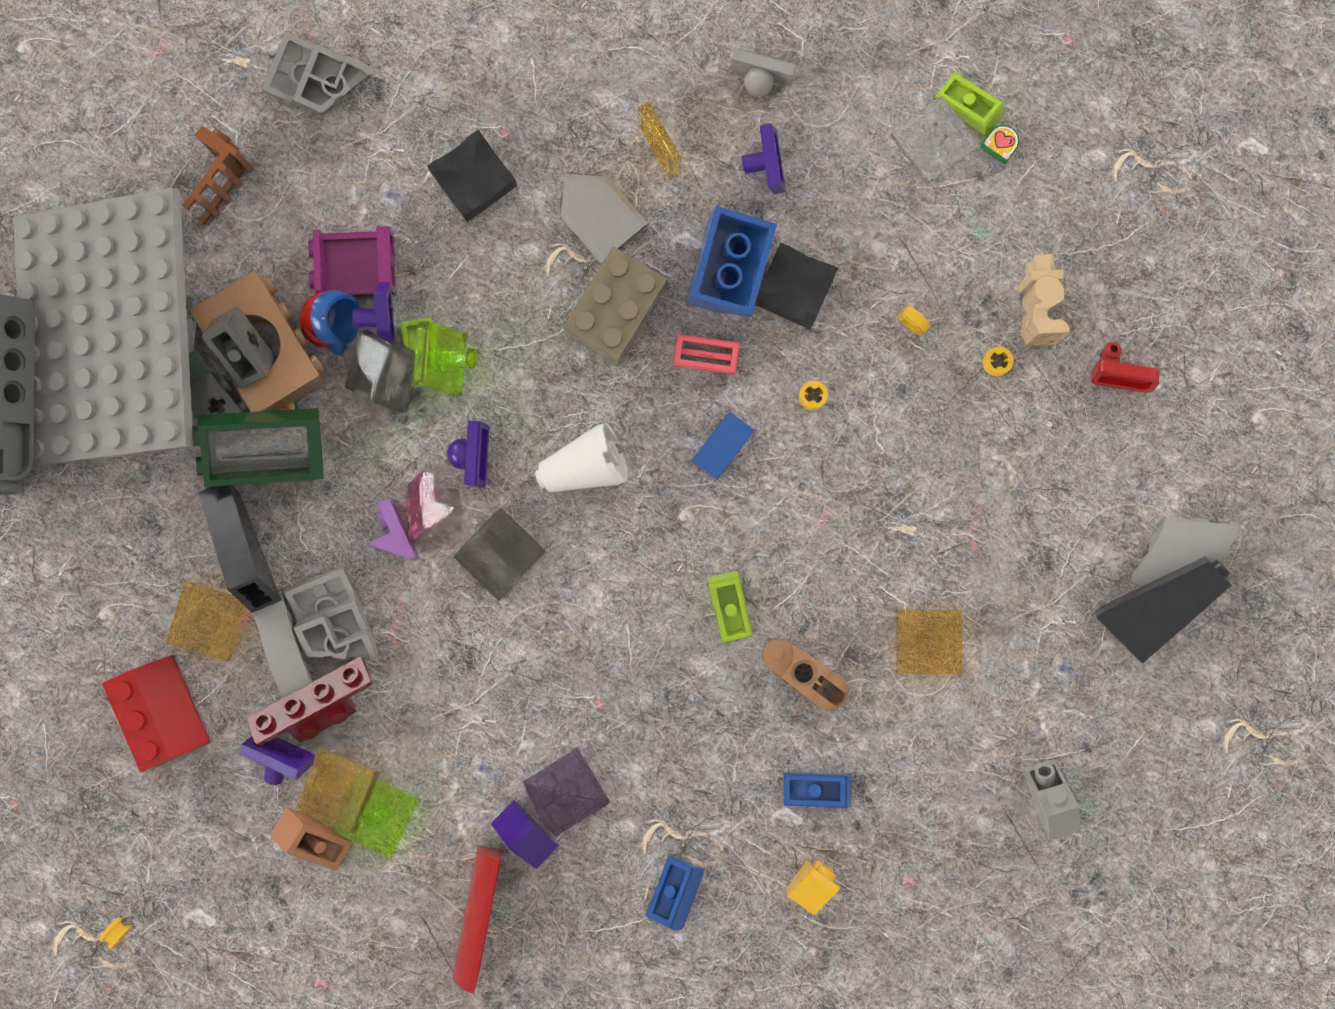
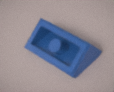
[646,855,705,930]

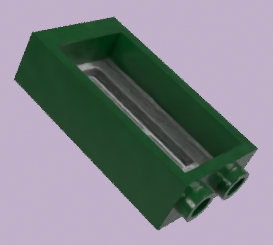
[192,408,324,487]

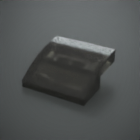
[344,329,423,413]
[453,508,546,601]

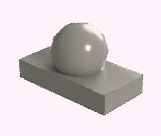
[731,48,796,97]

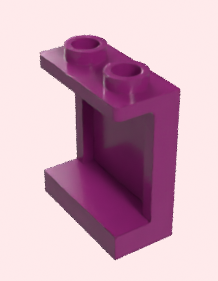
[308,226,396,297]

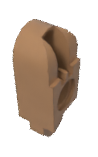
[762,639,849,711]

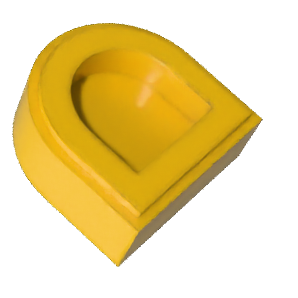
[896,305,931,336]

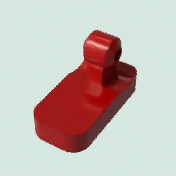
[1091,342,1160,393]

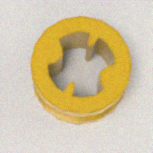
[982,346,1014,377]
[798,380,828,411]
[99,917,132,950]

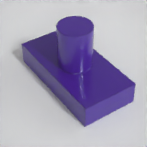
[742,123,786,194]
[353,282,396,354]
[240,736,315,785]

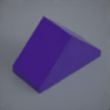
[491,800,559,869]

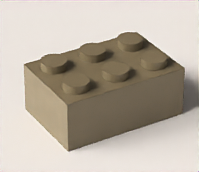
[563,246,668,366]

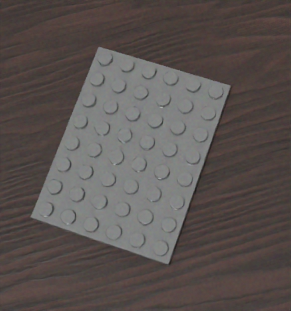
[13,187,194,467]

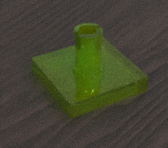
[413,321,478,396]
[333,771,421,859]

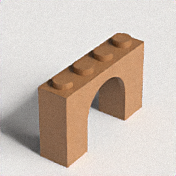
[189,270,327,412]

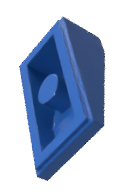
[692,412,755,481]
[784,773,851,808]

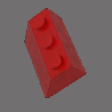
[102,655,211,773]

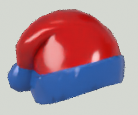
[299,290,360,355]

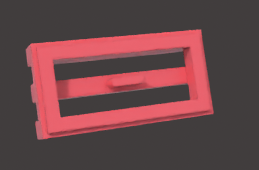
[673,334,740,375]

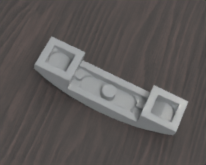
[254,592,314,698]

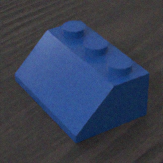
[686,206,777,316]

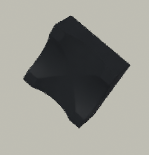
[427,130,517,222]
[755,242,839,330]

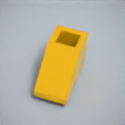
[785,859,840,915]

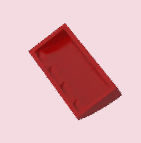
[452,846,503,993]

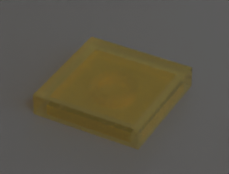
[638,101,681,180]
[166,582,246,661]
[896,609,962,674]
[296,748,380,833]

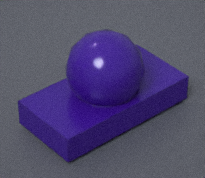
[446,421,490,488]

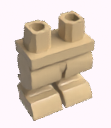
[1019,254,1071,346]

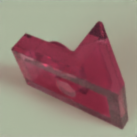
[407,471,456,543]

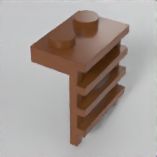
[182,125,254,225]

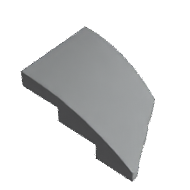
[261,31,373,114]
[1131,516,1240,587]
[284,565,379,661]

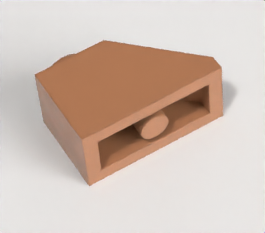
[270,807,353,871]

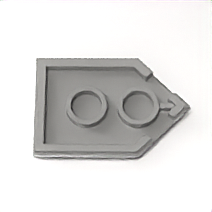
[561,174,649,265]

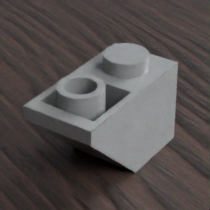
[1024,759,1081,840]

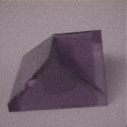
[523,747,611,836]

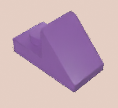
[367,498,420,560]

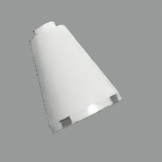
[535,423,628,492]

